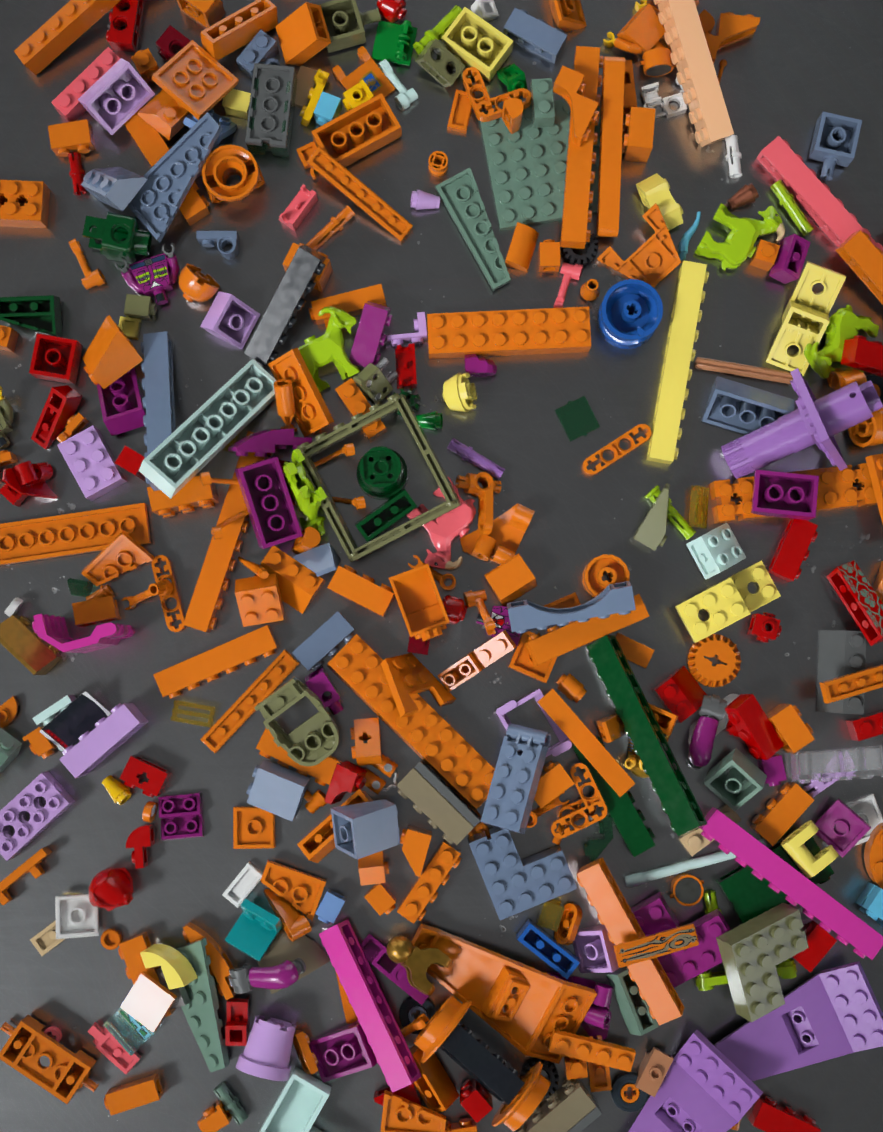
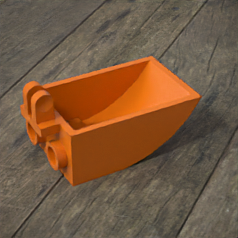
[389,563,450,641]

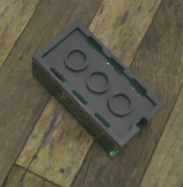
[245,63,298,157]

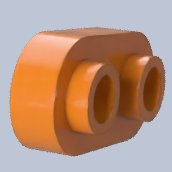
[554,903,582,945]

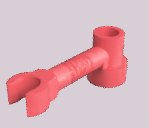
[553,262,583,308]

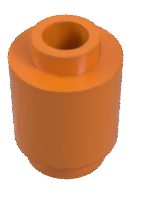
[556,673,587,703]

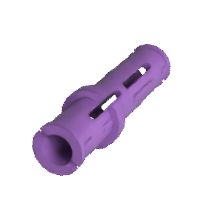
[447,437,505,480]

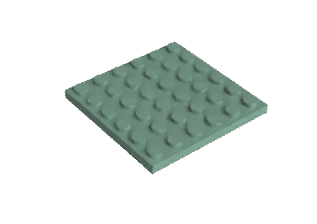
[480,99,601,231]

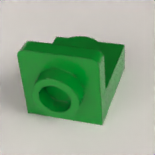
[497,63,528,92]

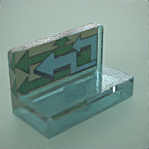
[103,1008,155,1056]

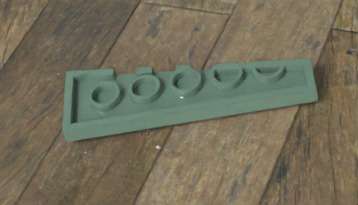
[435,167,511,291]

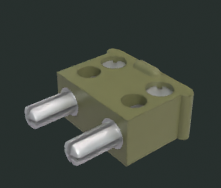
[353,357,398,404]

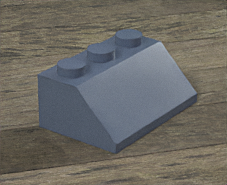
[81,167,147,212]

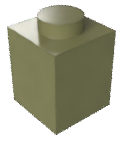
[124,294,157,321]

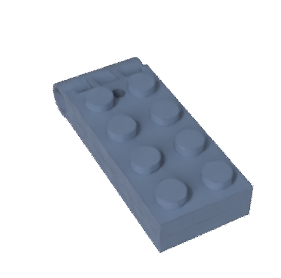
[480,724,551,835]

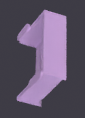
[496,688,572,757]

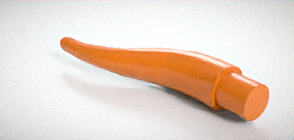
[238,557,269,579]

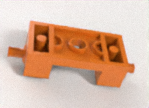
[0,1015,99,1104]

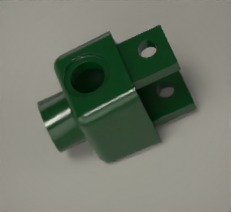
[82,212,152,263]

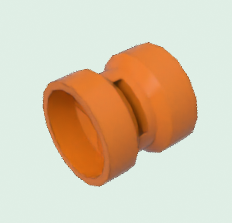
[428,151,448,177]

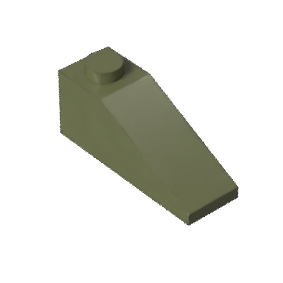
[634,483,670,551]

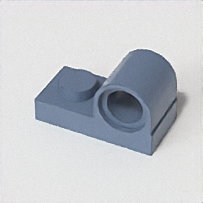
[196,231,240,260]

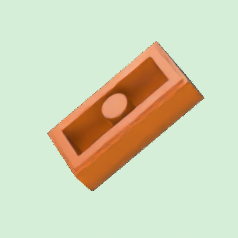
[502,98,524,134]
[291,526,321,554]

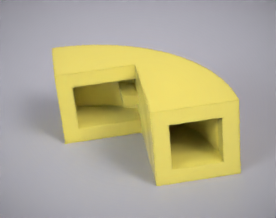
[140,944,198,990]

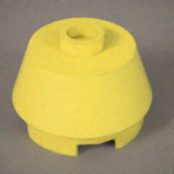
[442,372,477,412]

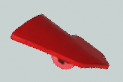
[2,461,58,499]

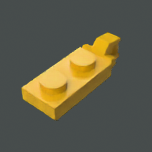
[299,69,330,127]

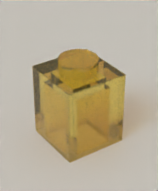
[536,898,565,932]

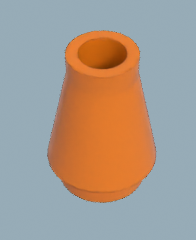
[580,279,600,301]

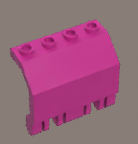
[32,613,135,653]

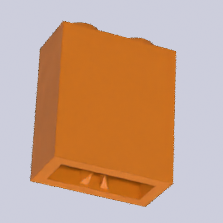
[275,2,331,66]

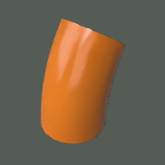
[848,408,883,447]

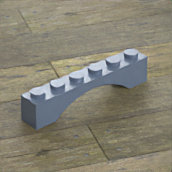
[507,581,636,633]

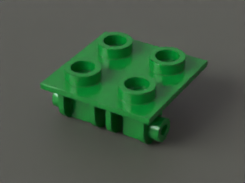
[371,20,418,66]

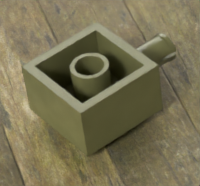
[318,0,381,53]

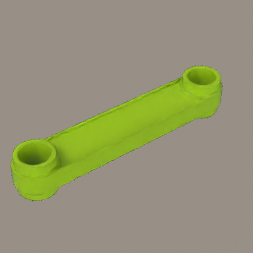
[695,958,797,991]

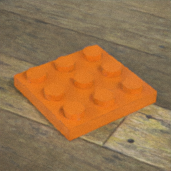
[152,40,239,120]

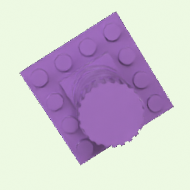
[721,368,883,479]

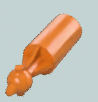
[274,379,297,432]

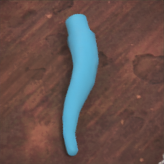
[678,211,701,261]

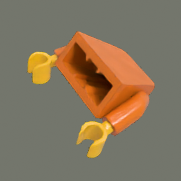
[603,0,666,55]

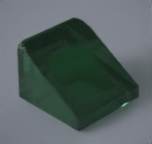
[67,578,93,597]

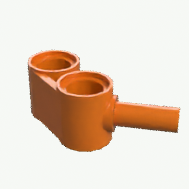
[552,796,596,845]

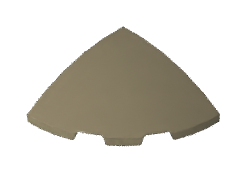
[257,928,330,994]

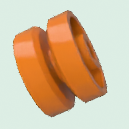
[582,554,630,598]

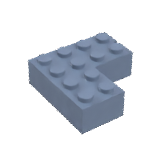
[467,827,577,920]

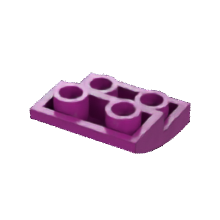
[158,793,204,841]

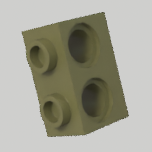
[416,39,465,88]

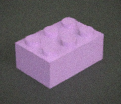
[57,425,127,501]

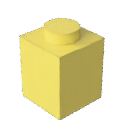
[222,89,255,120]

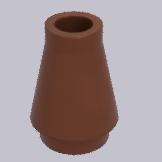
[727,183,759,210]

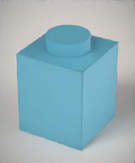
[313,91,342,126]

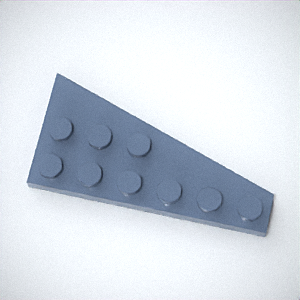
[128,112,223,243]

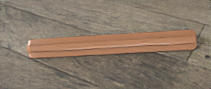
[694,357,793,384]

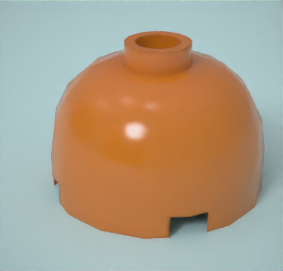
[178,263,220,302]

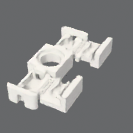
[640,78,689,118]

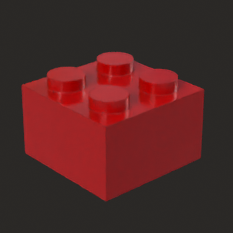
[29,333,83,385]

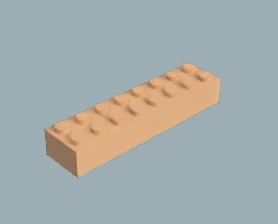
[653,0,734,147]

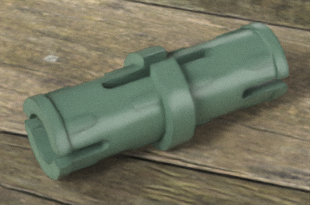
[213,1082,249,1125]

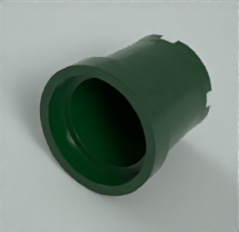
[356,446,409,500]

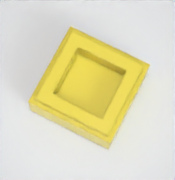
[119,316,141,340]

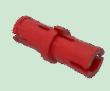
[68,152,87,196]

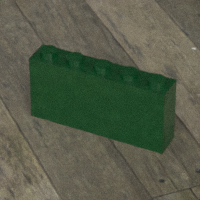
[716,836,834,924]

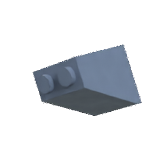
[331,799,400,860]

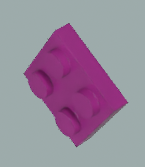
[814,798,871,858]

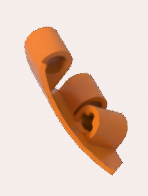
[459,503,535,565]

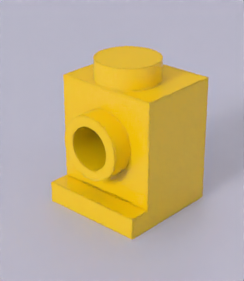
[342,79,374,111]

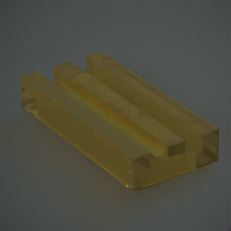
[689,485,709,529]
[170,700,216,728]

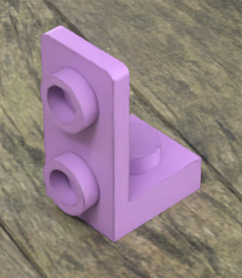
[387,312,427,346]

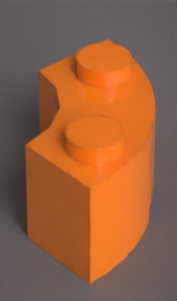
[358,850,389,886]

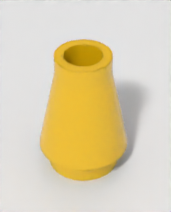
[102,775,132,805]

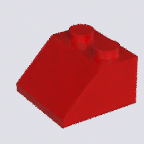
[652,665,707,723]

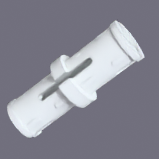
[725,135,742,178]

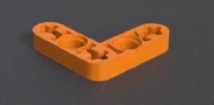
[462,67,531,122]
[550,762,608,838]

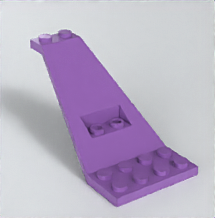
[714,961,883,1081]
[628,1030,763,1132]

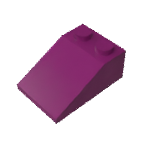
[97,367,146,436]
[309,1021,377,1082]

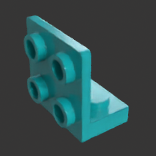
[225,898,283,961]

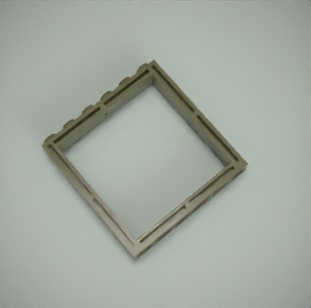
[297,393,462,562]

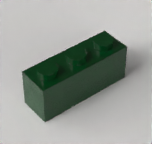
[355,488,417,542]

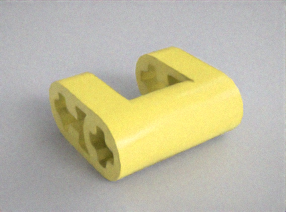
[781,820,839,879]

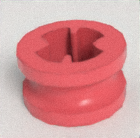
[44,1026,62,1042]

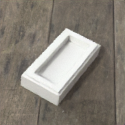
[222,861,263,908]

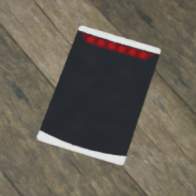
[40,691,111,751]

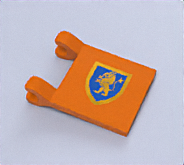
[332,46,396,99]

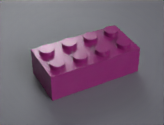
[234,457,303,549]

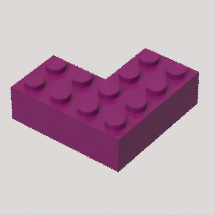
[631,892,731,988]

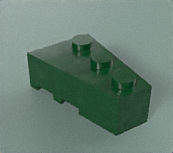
[0,295,63,338]

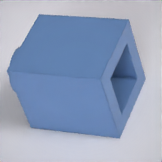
[315,888,346,924]

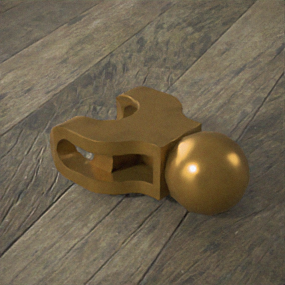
[387,936,452,996]

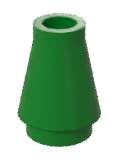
[415,411,443,431]

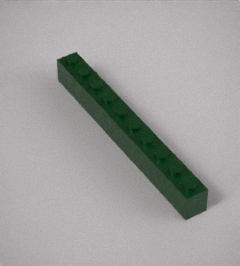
[587,635,707,837]

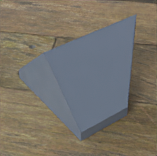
[292,543,341,577]

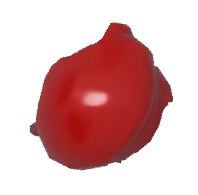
[88,867,133,911]

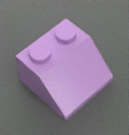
[200,291,261,349]
[573,924,620,973]

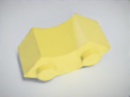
[636,173,683,230]

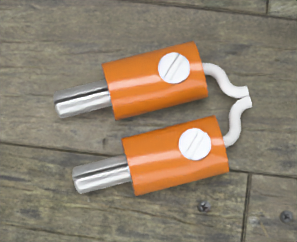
[364,754,398,795]

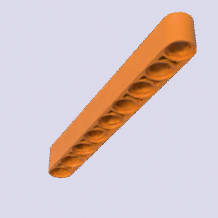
[597,56,625,237]

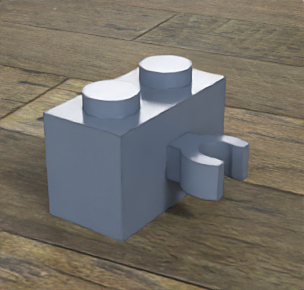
[236,29,280,79]

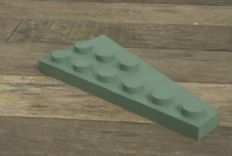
[176,937,230,1072]

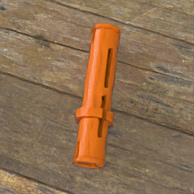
[305,205,356,251]

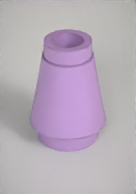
[410,190,440,210]

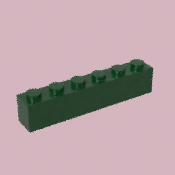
[572,735,656,857]

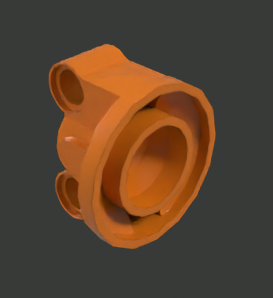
[202,144,265,203]

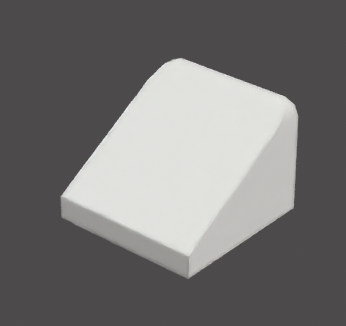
[471,0,499,22]

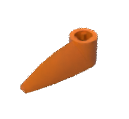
[263,889,312,942]

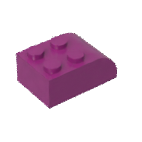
[751,470,819,520]

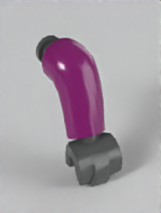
[688,694,727,770]
[228,958,306,994]

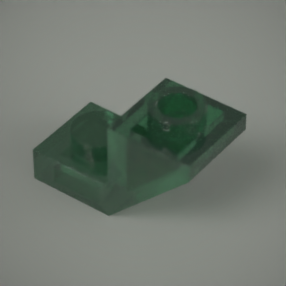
[584,815,613,861]

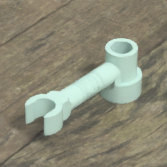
[379,59,418,111]

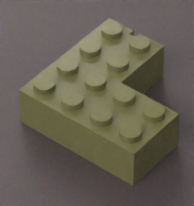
[716,903,809,1022]

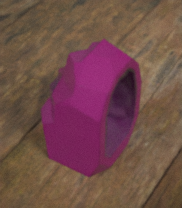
[465,354,497,377]

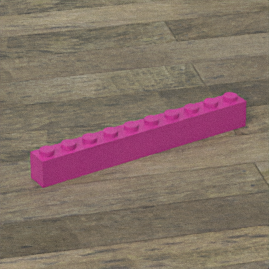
[700,807,883,960]

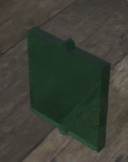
[555,396,600,442]

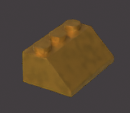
[0,615,63,675]

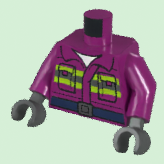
[114,242,180,305]

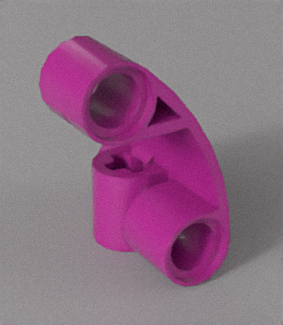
[549,972,614,1040]

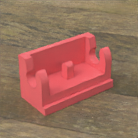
[279,184,318,231]

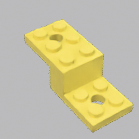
[766,261,846,376]
[675,560,781,643]

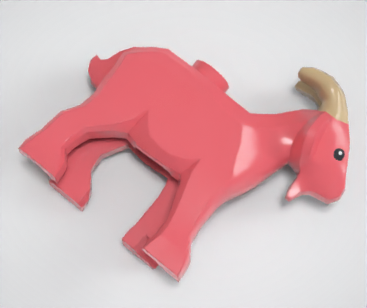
[407,477,476,570]

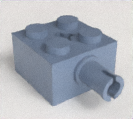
[808,111,862,181]

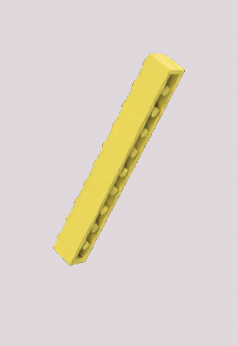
[646,260,709,464]

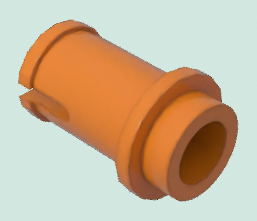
[86,584,114,600]

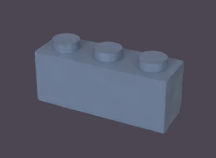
[503,8,567,64]
[292,611,355,671]

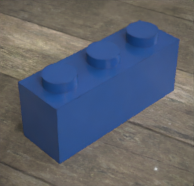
[516,919,580,979]

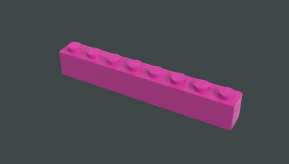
[319,919,422,1093]

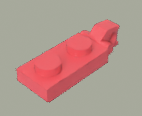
[87,1022,142,1074]

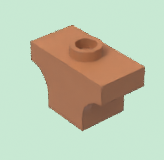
[635,1047,674,1097]

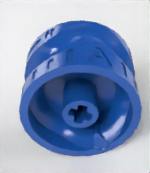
[597,279,663,349]

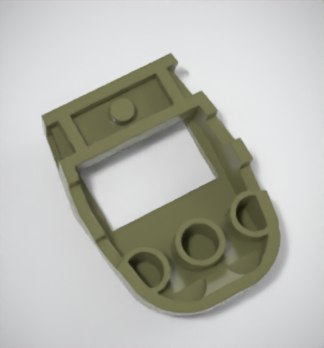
[254,676,339,766]

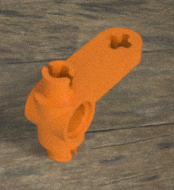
[455,472,501,535]

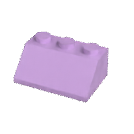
[78,58,155,135]

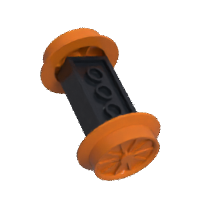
[414,995,551,1132]

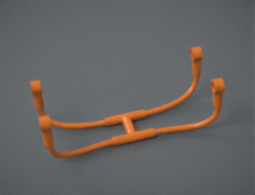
[200,443,366,540]

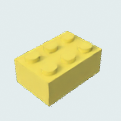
[441,7,513,82]

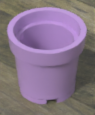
[235,1016,296,1081]

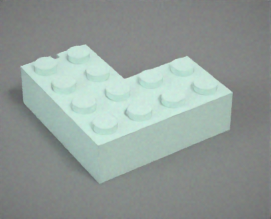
[259,1066,332,1132]

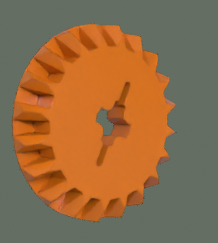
[688,634,741,687]

